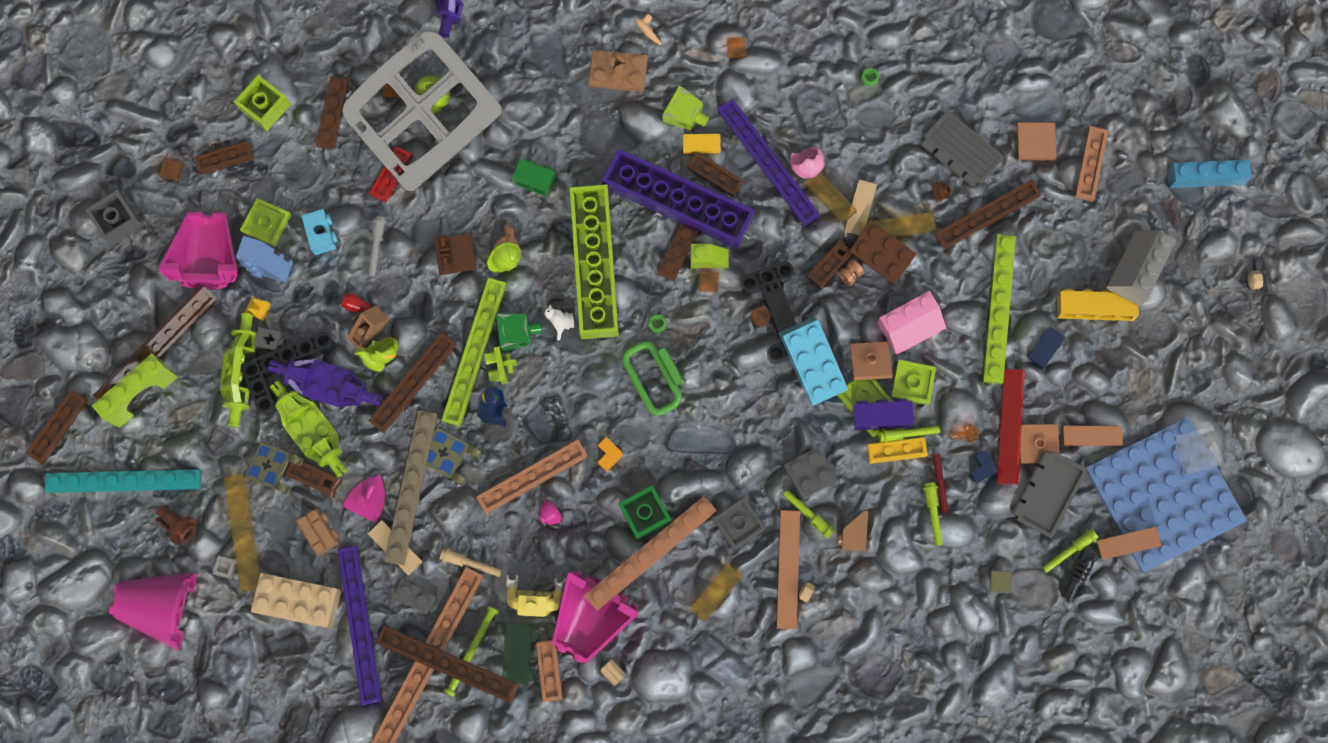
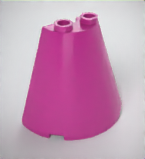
[159,211,238,290]
[552,571,639,664]
[109,572,198,651]

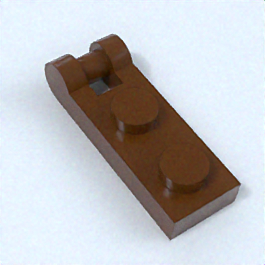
[807,239,853,289]
[285,462,343,498]

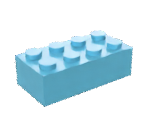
[779,317,848,406]

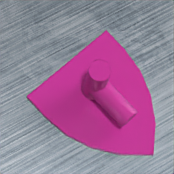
[342,475,385,523]

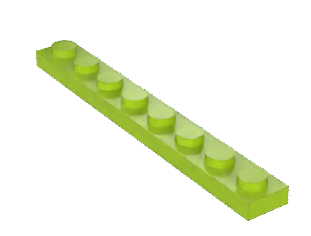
[983,234,1016,385]
[441,278,507,427]

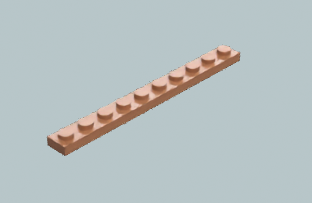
[372,567,484,743]

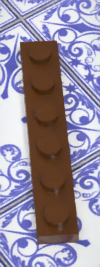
[934,179,1042,251]
[368,333,457,433]

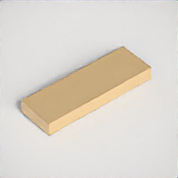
[844,180,877,237]
[368,520,423,575]

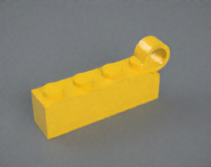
[1057,289,1139,321]

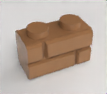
[296,509,339,556]

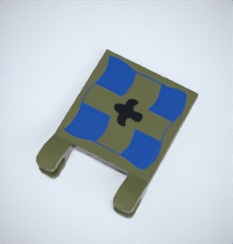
[427,427,482,485]
[245,442,304,494]

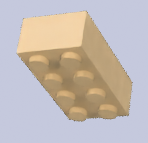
[251,573,342,629]

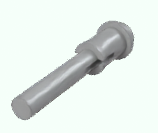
[368,216,387,277]

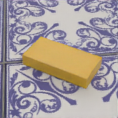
[683,134,721,154]

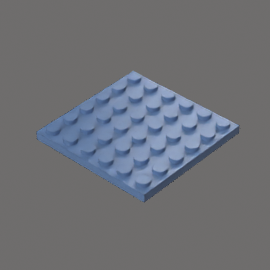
[1086,417,1247,573]

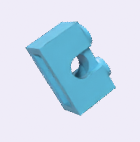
[302,209,338,255]

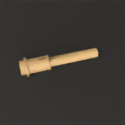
[440,548,502,577]

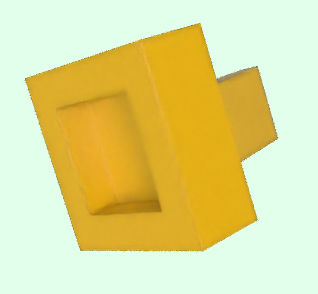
[245,296,271,321]

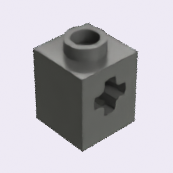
[254,327,286,352]

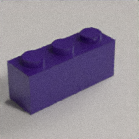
[852,398,914,431]

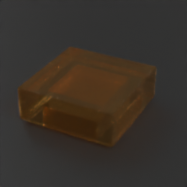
[727,37,746,58]
[159,159,184,182]
[699,272,719,293]

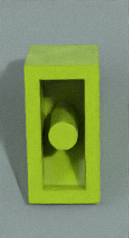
[691,244,729,268]

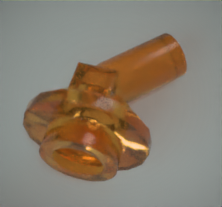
[950,423,979,443]

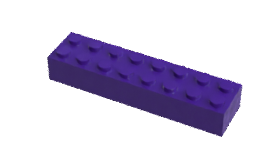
[602,148,755,249]

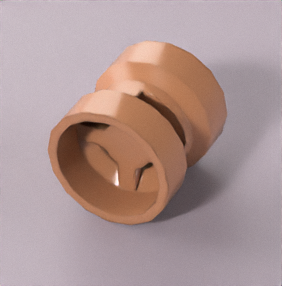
[838,259,864,286]

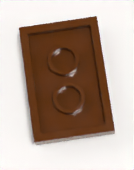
[848,220,917,285]

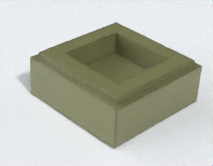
[990,571,1011,593]

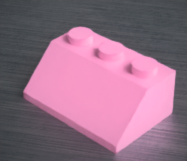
[877,291,946,355]

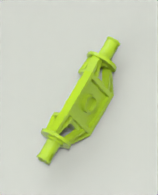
[220,313,257,428]
[270,380,348,478]

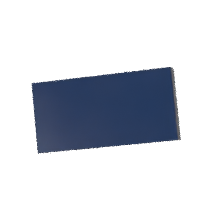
[1028,327,1066,369]

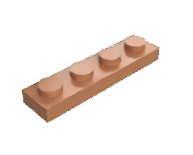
[1074,126,1109,202]

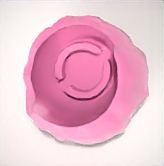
[790,147,825,179]

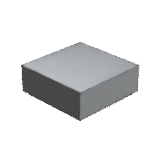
[212,555,238,579]

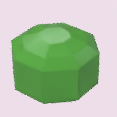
[861,68,880,87]
[648,314,667,334]

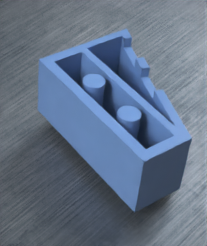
[236,236,293,282]

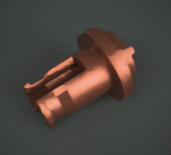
[154,505,198,545]

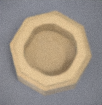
[1247,270,1263,290]
[799,582,815,602]

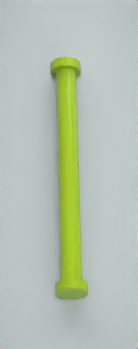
[443,606,499,697]

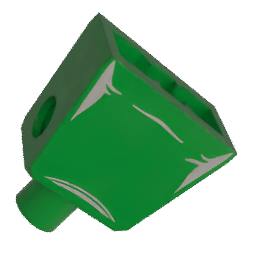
[496,313,542,353]

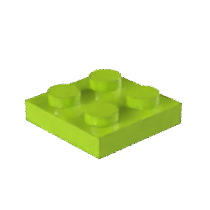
[240,198,292,247]
[891,360,936,406]

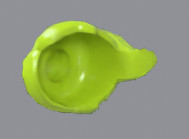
[354,337,399,372]

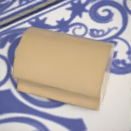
[600,660,627,686]

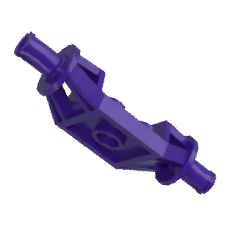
[435,0,464,38]
[268,358,383,408]

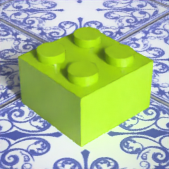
[234,75,291,131]

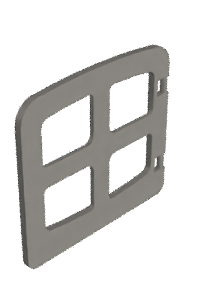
[343,32,502,192]

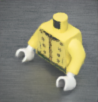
[506,575,566,617]

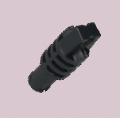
[1061,549,1097,602]

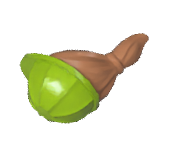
[487,222,521,273]

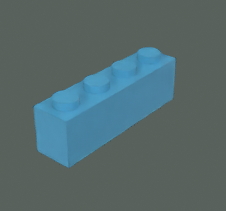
[1167,160,1252,188]

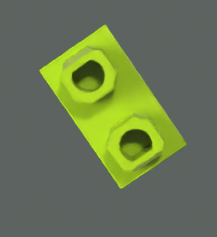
[484,347,518,385]

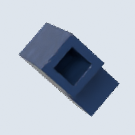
[970,450,998,484]

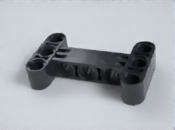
[740,261,796,365]

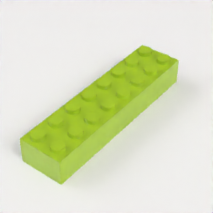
[570,185,619,339]

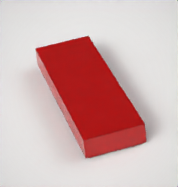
[369,146,413,203]

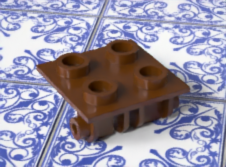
[434,233,477,276]

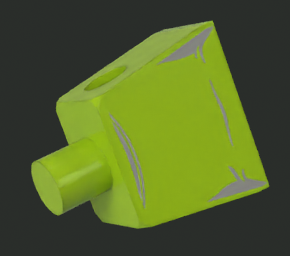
[662,86,709,130]

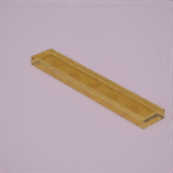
[224,474,260,593]

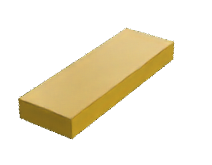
[867,437,928,464]

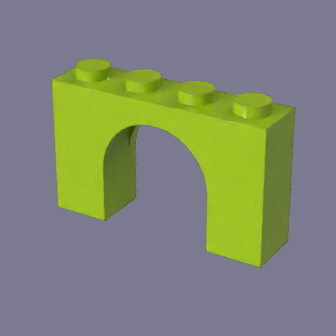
[92,354,178,428]

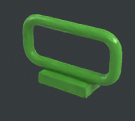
[622,341,685,416]

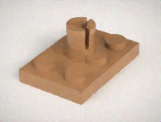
[589,50,648,92]

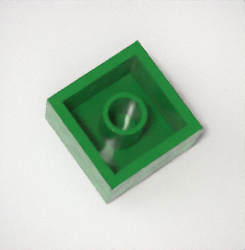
[618,485,671,541]

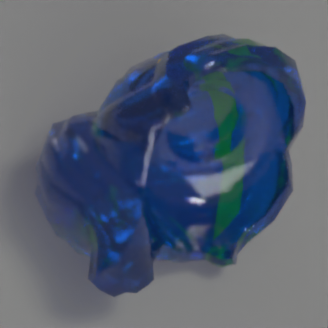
[476,383,507,428]

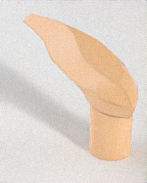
[637,14,662,45]

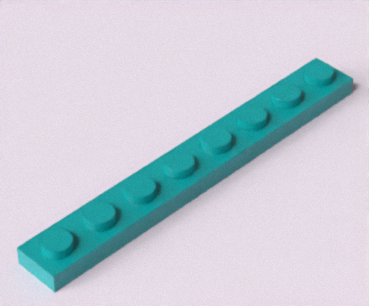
[45,470,202,493]

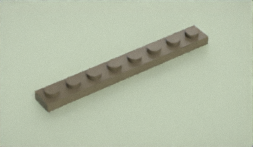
[384,410,438,566]

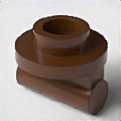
[931,180,951,203]

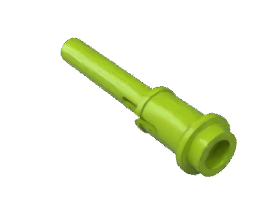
[878,426,940,444]
[922,483,943,546]
[783,490,835,539]
[1042,529,1098,573]

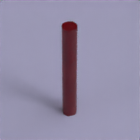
[932,454,949,513]

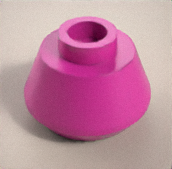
[538,500,562,525]

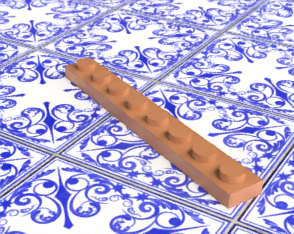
[584,496,717,611]

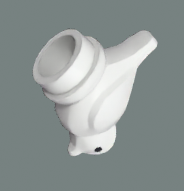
[544,305,574,340]

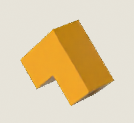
[598,437,624,472]

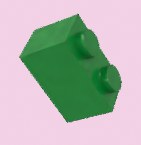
[512,159,556,197]

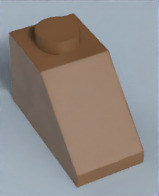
[347,306,389,348]
[837,511,868,552]

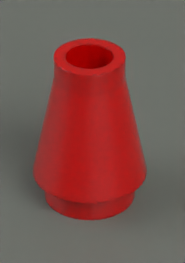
[341,293,371,313]

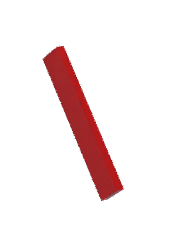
[997,369,1025,485]

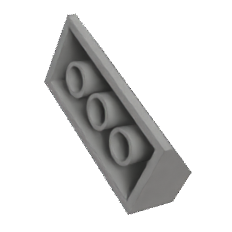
[1106,231,1176,307]

